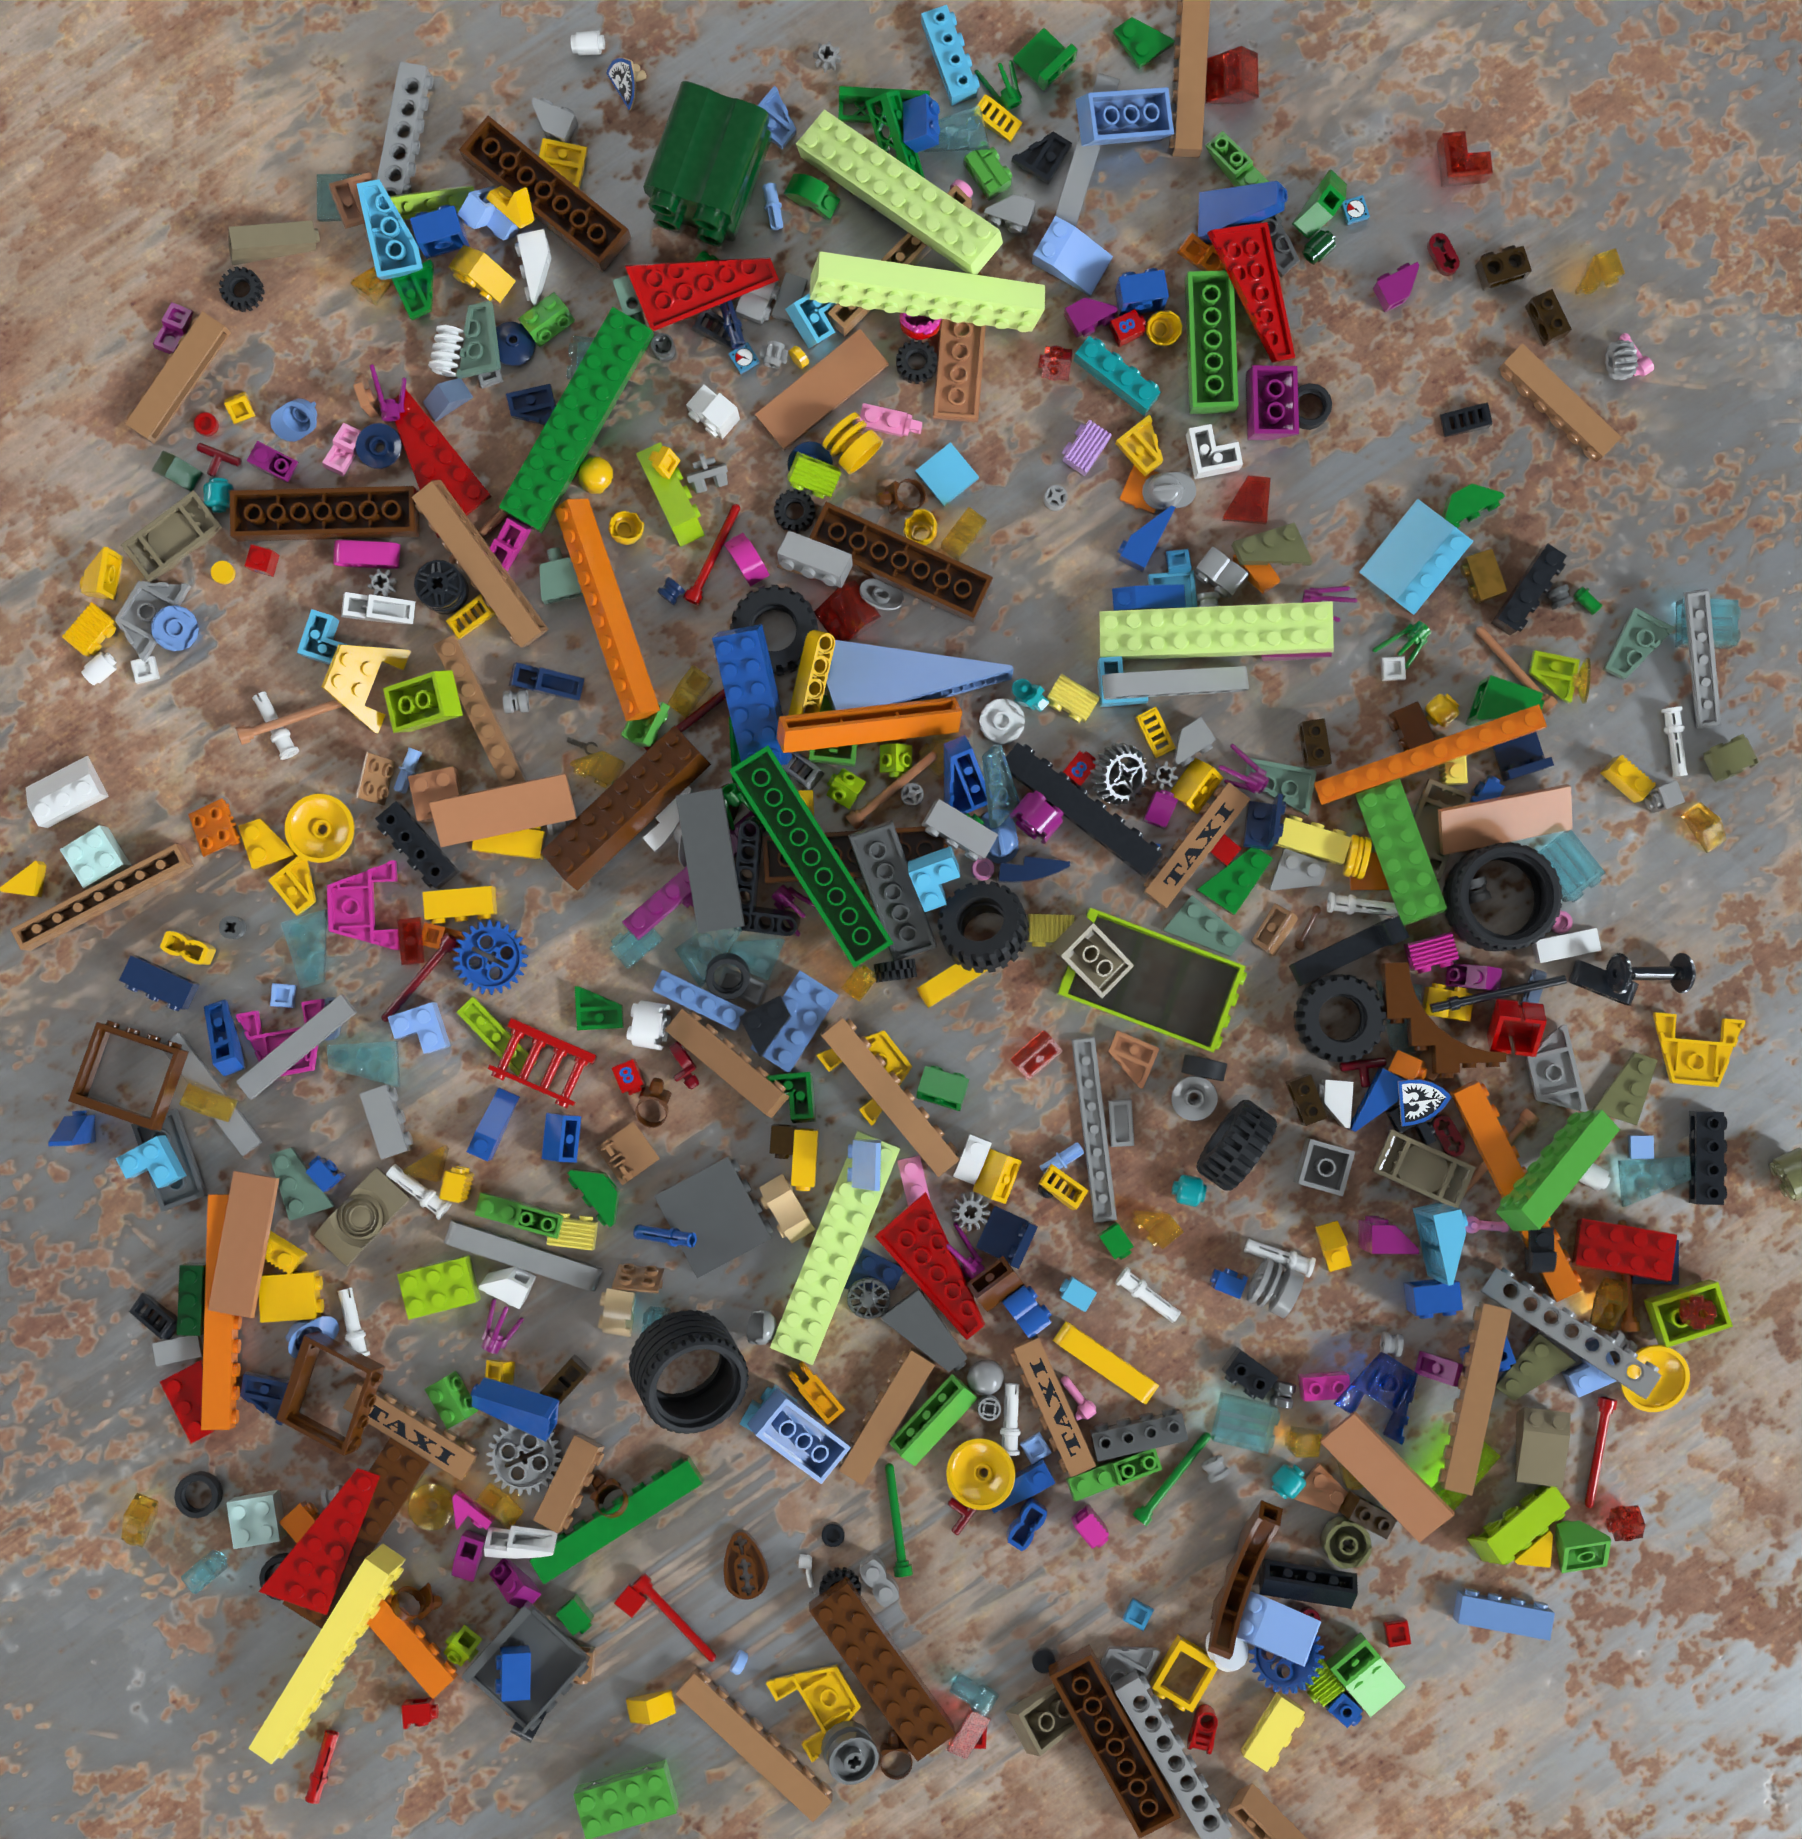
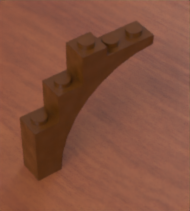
[1381,962,1507,1078]
[1208,1500,1283,1660]

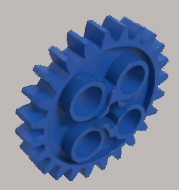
[452,920,528,995]
[1248,1635,1325,1694]

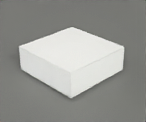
[130,656,160,684]
[1380,656,1406,681]

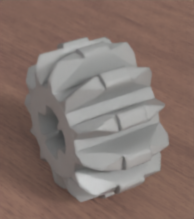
[1605,340,1638,380]
[951,1191,990,1231]

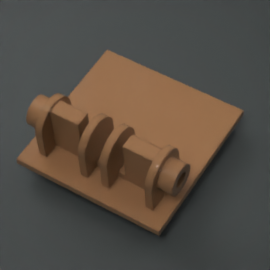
[356,752,395,806]
[596,1121,660,1186]
[612,1263,664,1293]

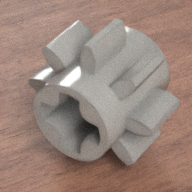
[813,41,841,73]
[760,341,788,369]
[367,569,397,597]
[1149,761,1178,790]

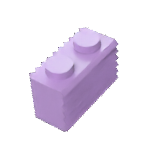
[1062,420,1112,476]

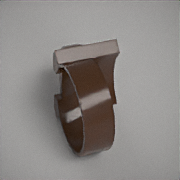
[876,478,926,515]
[635,1078,672,1128]
[590,1475,628,1518]
[391,1582,443,1621]
[880,1729,913,1780]

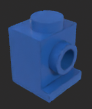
[1470,775,1505,803]
[305,1155,346,1192]
[1210,1268,1248,1299]
[1325,1692,1363,1728]

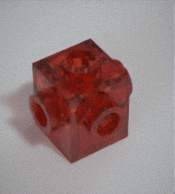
[1038,345,1073,381]
[1679,1295,1717,1330]
[1606,1505,1645,1541]

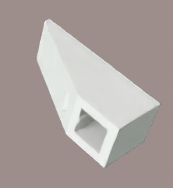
[515,229,552,306]

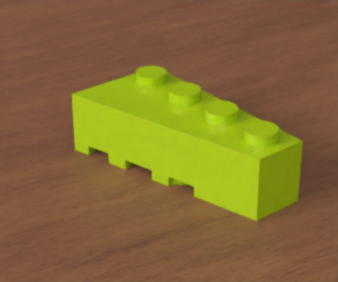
[636,442,705,547]
[1467,1485,1570,1565]

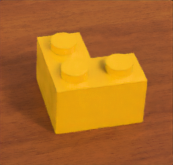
[448,245,516,303]

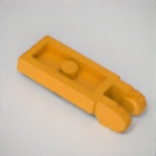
[787,1361,845,1425]

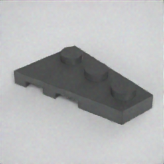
[1255,214,1300,278]

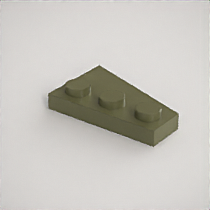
[1231,522,1313,566]
[1591,1052,1658,1125]
[1496,1332,1576,1401]

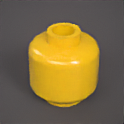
[1425,693,1460,727]

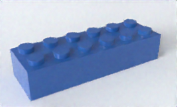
[712,624,793,765]

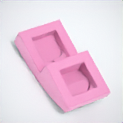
[322,423,361,477]

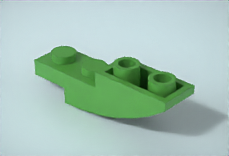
[1206,131,1269,187]
[475,1193,564,1239]
[1066,1448,1162,1502]

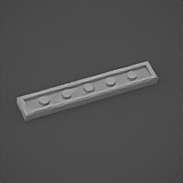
[1683,589,1721,729]
[236,994,357,1099]
[164,1032,263,1156]

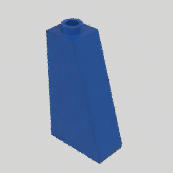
[1198,181,1288,244]
[470,1377,559,1442]

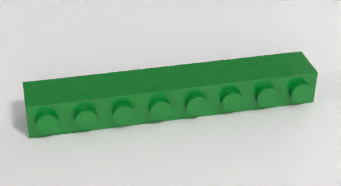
[529,1456,704,1584]

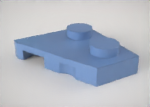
[758,86,796,149]

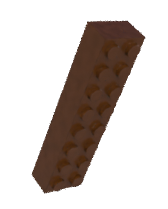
[459,116,631,273]
[230,486,420,542]
[809,502,993,623]
[541,725,711,891]
[762,826,948,884]
[282,1438,431,1629]
[809,1576,956,1762]
[1048,1644,1181,1839]

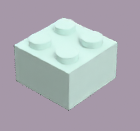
[60,825,132,889]
[226,1489,287,1549]

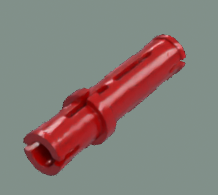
[305,1729,340,1804]

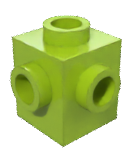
[880,743,912,778]
[826,768,866,809]
[443,1624,482,1667]

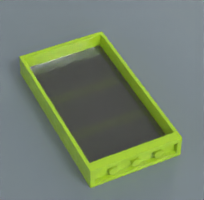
[1057,908,1247,1053]

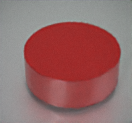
[194,412,219,437]

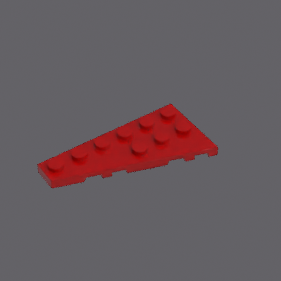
[1207,222,1295,363]
[394,390,492,539]
[258,1468,380,1615]

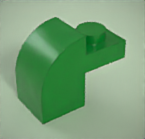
[784,174,841,219]

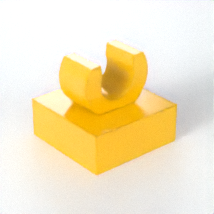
[649,446,680,479]

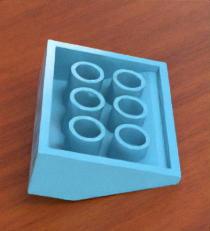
[1359,499,1474,615]
[1413,1202,1468,1286]

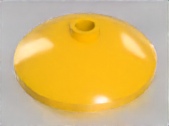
[285,794,355,863]
[1620,1345,1690,1412]
[946,1438,1015,1510]

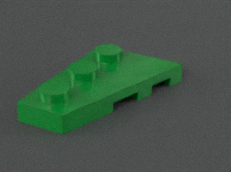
[1196,848,1273,915]

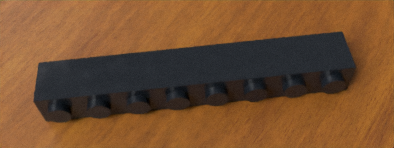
[1000,742,1163,879]

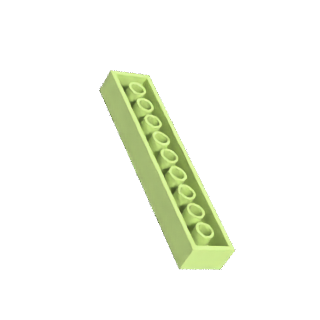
[796,109,1003,275]
[810,252,1045,332]
[1099,601,1334,660]
[770,1130,900,1365]

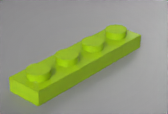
[390,185,474,220]
[456,996,538,1076]

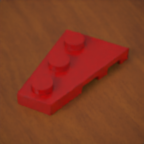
[160,1359,214,1443]

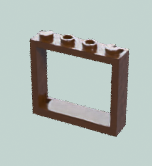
[68,1020,189,1131]
[276,1331,385,1456]

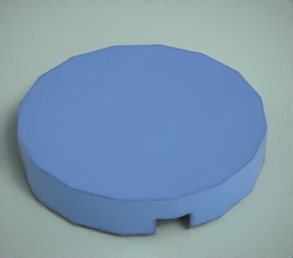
[151,605,199,651]

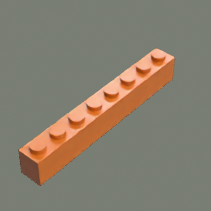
[777,697,962,753]

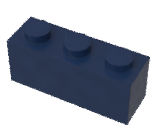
[119,955,200,1012]

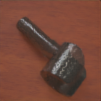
[567,737,598,756]

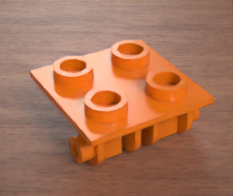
[188,798,241,857]

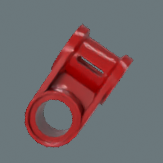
[1187,1704,1218,1755]

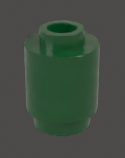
[1302,230,1336,265]

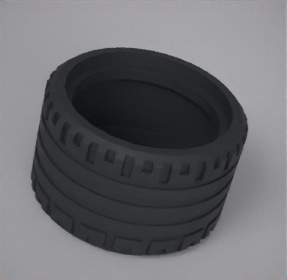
[1443,842,1563,951]
[629,1310,749,1434]

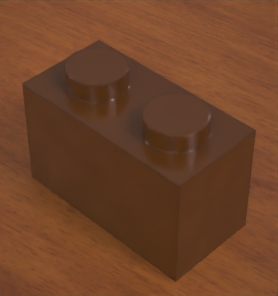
[1388,701,1436,752]
[966,1256,1024,1312]

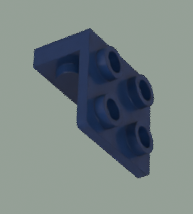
[1492,732,1554,782]
[1243,793,1286,850]
[976,1206,1038,1269]

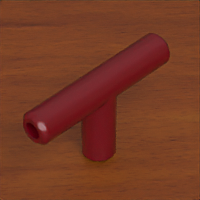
[196,443,242,477]
[1339,1057,1387,1088]
[947,1497,977,1535]

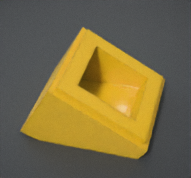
[224,392,255,424]
[485,1360,515,1385]

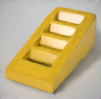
[973,94,1023,143]
[446,594,496,639]
[1135,707,1176,759]
[1039,1164,1089,1210]

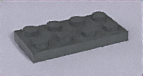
[131,1109,207,1212]

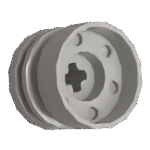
[1247,1257,1304,1319]

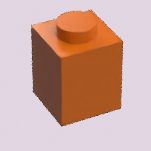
[1388,1050,1427,1080]

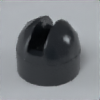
[1038,1180,1057,1198]

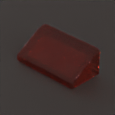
[397,917,425,966]
[1010,1030,1063,1081]
[947,1706,991,1760]

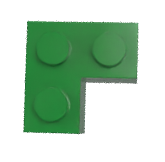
[767,1072,816,1124]

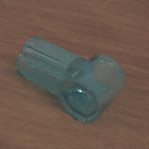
[949,1673,999,1717]

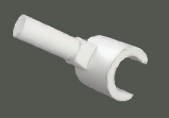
[799,1554,814,1588]

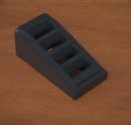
[691,309,743,350]
[1440,402,1492,437]
[129,1293,177,1340]

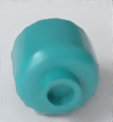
[203,478,234,513]
[1171,1175,1207,1207]
[1272,1464,1306,1500]

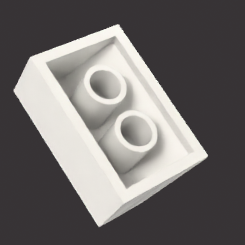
[26,756,109,828]

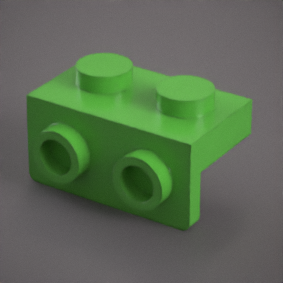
[518,292,575,347]
[621,702,670,747]
[424,1371,478,1429]

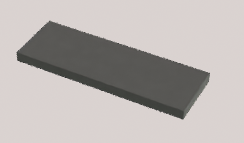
[676,788,745,933]
[848,820,937,961]

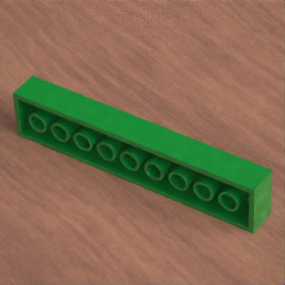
[499,307,654,533]
[729,745,894,968]

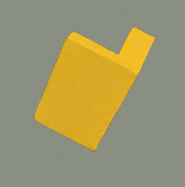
[1170,758,1224,814]
[973,1148,1022,1204]

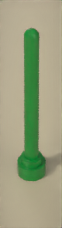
[1132,1432,1211,1526]
[885,1463,913,1577]

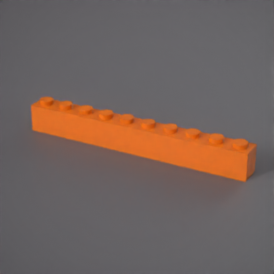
[554,499,660,721]
[1314,704,1547,805]
[1450,1080,1582,1302]
[201,1194,242,1430]
[279,1500,458,1699]

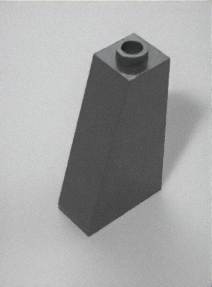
[881,1288,968,1372]

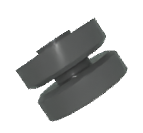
[821,1721,879,1785]

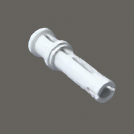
[252,692,299,760]
[1661,706,1688,777]
[1327,892,1398,917]
[386,1164,452,1220]
[1244,1238,1316,1278]
[1115,1267,1181,1323]
[337,1288,370,1356]
[1000,1383,1021,1456]

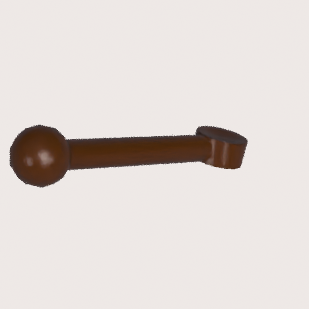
[1295,906,1321,949]

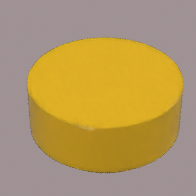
[788,346,809,369]
[211,561,236,585]

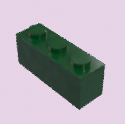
[177,1262,206,1336]

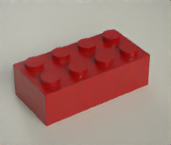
[1572,1218,1677,1282]

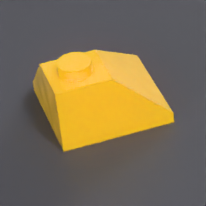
[80,547,123,601]

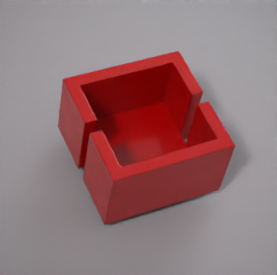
[1487,999,1547,1057]

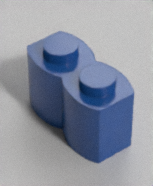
[1002,1285,1052,1339]
[1007,1497,1047,1551]

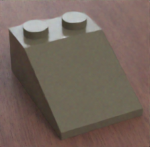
[1050,914,1134,998]
[1515,1407,1571,1488]
[1005,1683,1078,1756]

